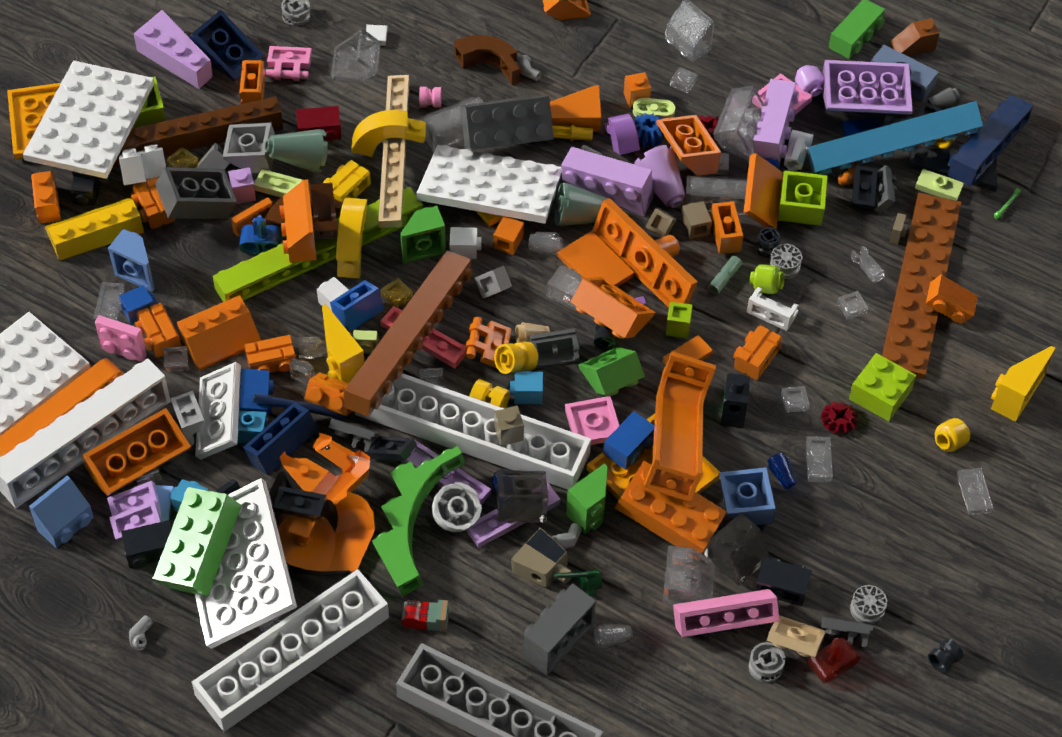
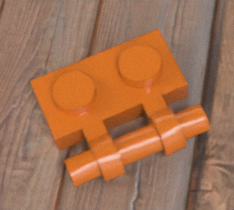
[465,317,511,368]

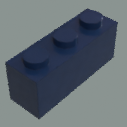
[243,402,319,475]

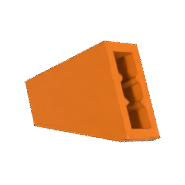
[550,85,601,132]

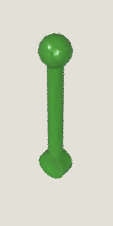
[994,188,1021,220]

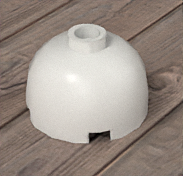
[432,482,482,532]

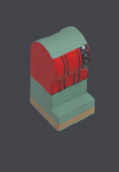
[401,600,449,632]

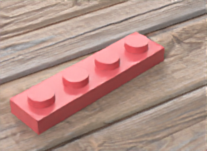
[380,306,467,368]

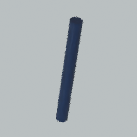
[252,393,345,419]

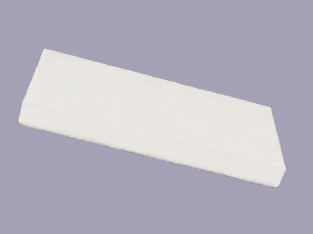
[195,362,241,459]

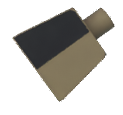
[511,528,573,587]

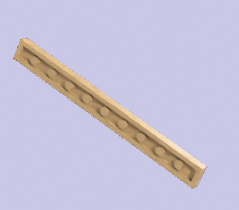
[378,75,410,228]

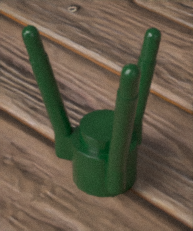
[554,569,602,596]

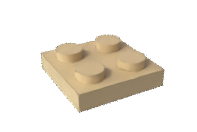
[767,615,826,657]

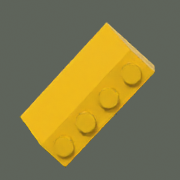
[45,198,144,261]

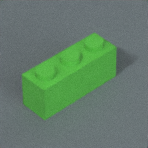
[828,0,885,59]

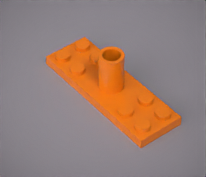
[592,198,698,308]

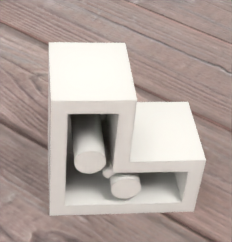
[119,145,166,185]

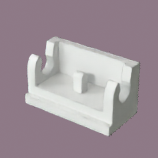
[747,287,799,331]

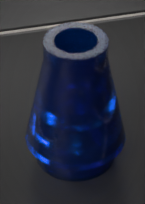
[767,452,797,489]

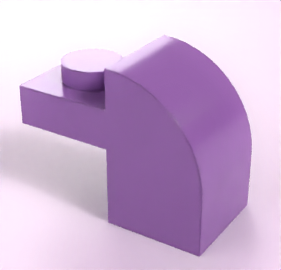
[603,114,640,155]

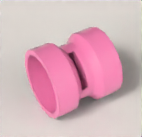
[419,87,441,108]

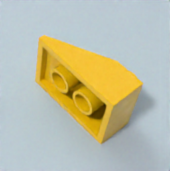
[322,304,364,383]
[991,346,1056,422]

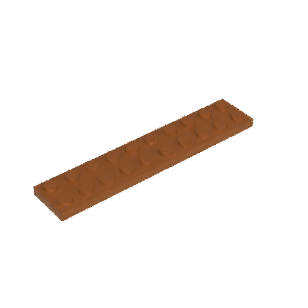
[882,193,961,380]

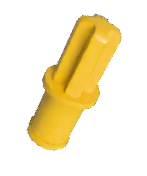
[552,125,593,142]

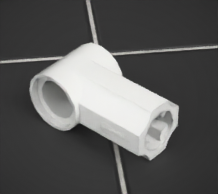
[784,130,814,172]

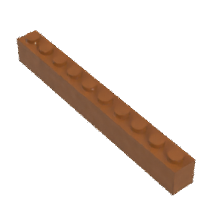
[343,250,473,417]

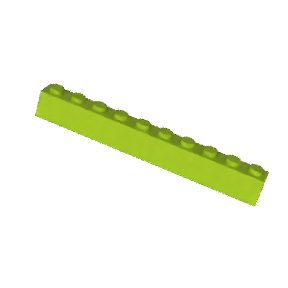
[213,187,423,302]

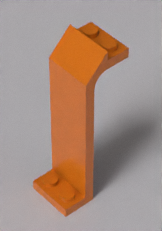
[644,351,716,502]

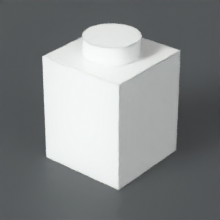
[450,227,482,259]
[317,277,348,311]

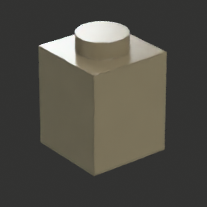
[681,201,712,239]
[494,406,524,446]

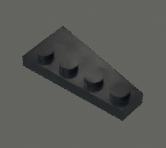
[910,146,998,192]

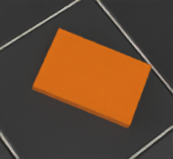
[744,153,783,230]
[557,231,634,287]

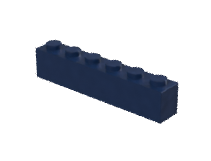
[948,95,1033,186]

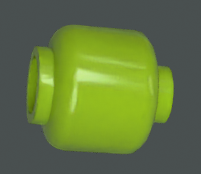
[750,264,784,294]

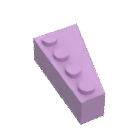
[134,10,213,89]
[753,79,799,166]
[561,147,653,217]

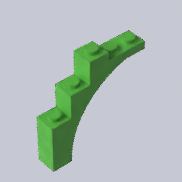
[372,446,466,597]

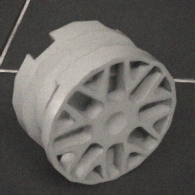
[281,0,310,26]
[769,244,802,279]
[850,585,887,625]
[748,642,785,683]

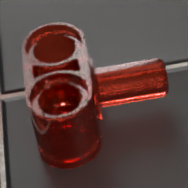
[807,637,860,683]

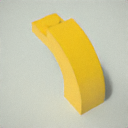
[352,110,426,157]
[336,198,367,278]

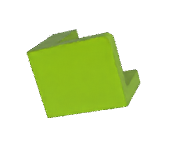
[666,302,692,339]

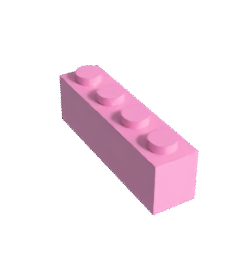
[673,589,779,637]

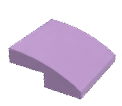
[107,481,162,541]

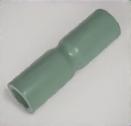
[707,256,742,295]

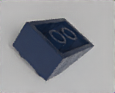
[189,10,264,81]

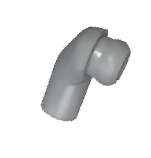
[517,55,541,81]
[552,523,582,549]
[129,615,153,651]

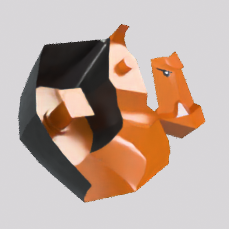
[269,433,375,575]

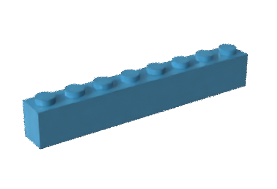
[806,101,983,175]

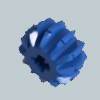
[633,112,665,148]

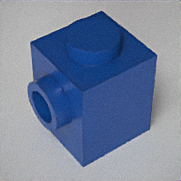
[119,285,157,325]

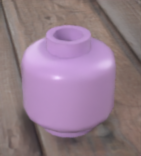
[795,65,824,97]

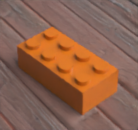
[615,461,727,559]

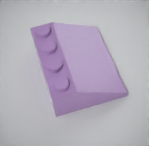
[822,60,912,114]

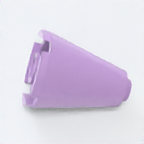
[634,145,685,208]

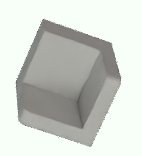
[197,143,229,169]
[474,266,512,298]

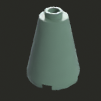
[265,129,328,173]
[554,183,613,226]

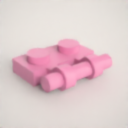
[266,46,312,81]

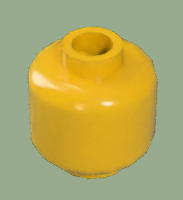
[935,418,970,452]

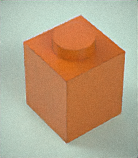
[624,72,651,108]
[493,216,524,255]

